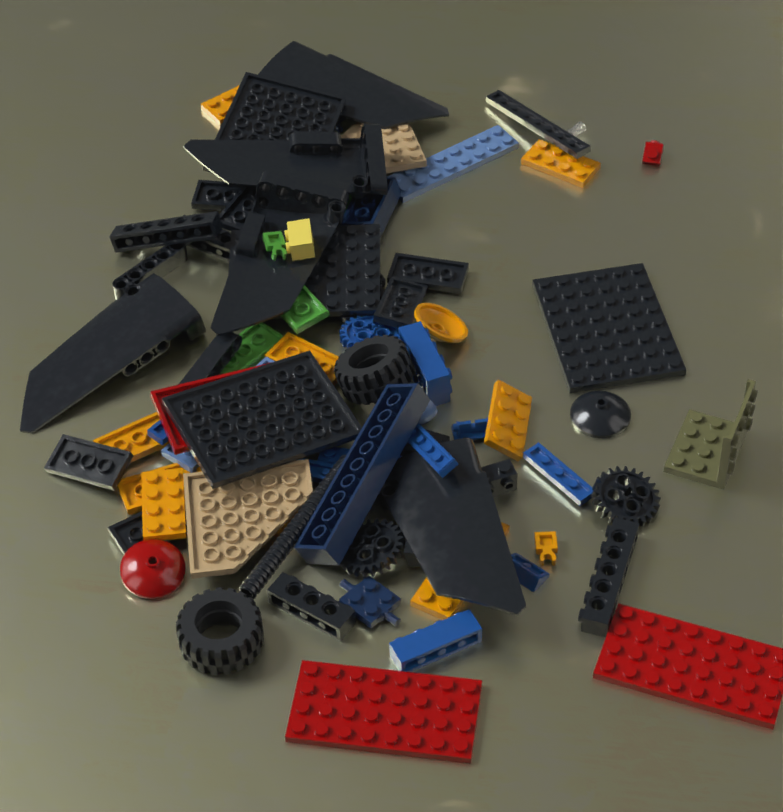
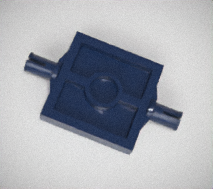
[339,576,401,628]

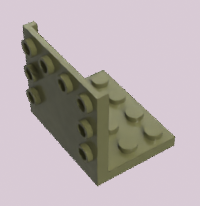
[663,379,758,490]

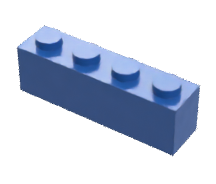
[389,609,482,672]

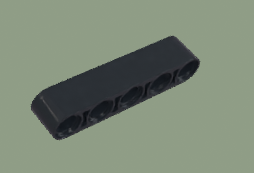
[112,243,188,300]
[178,332,242,385]

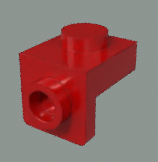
[642,140,664,166]

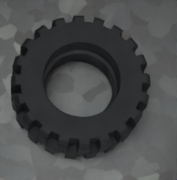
[334,335,415,405]
[176,587,264,675]

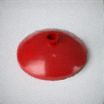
[120,539,186,600]

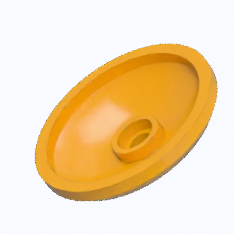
[414,303,468,343]

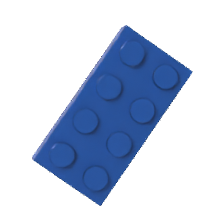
[398,321,452,406]

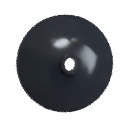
[570,391,631,438]

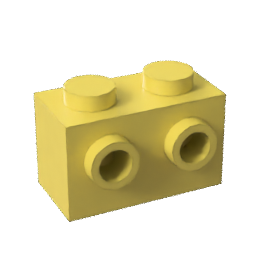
[284,219,315,261]

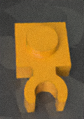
[534,531,558,566]

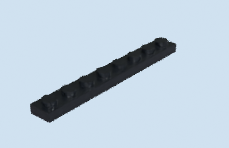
[486,90,591,159]

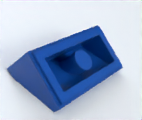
[511,553,550,592]

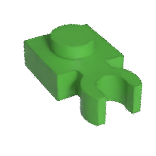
[262,231,287,261]

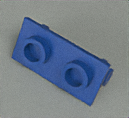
[451,417,488,440]

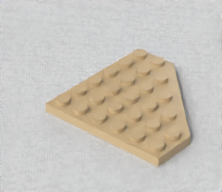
[341,122,427,174]
[183,459,313,579]

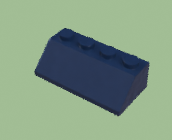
[340,177,401,238]

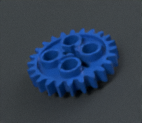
[340,315,399,348]

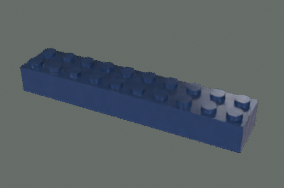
[294,383,430,565]

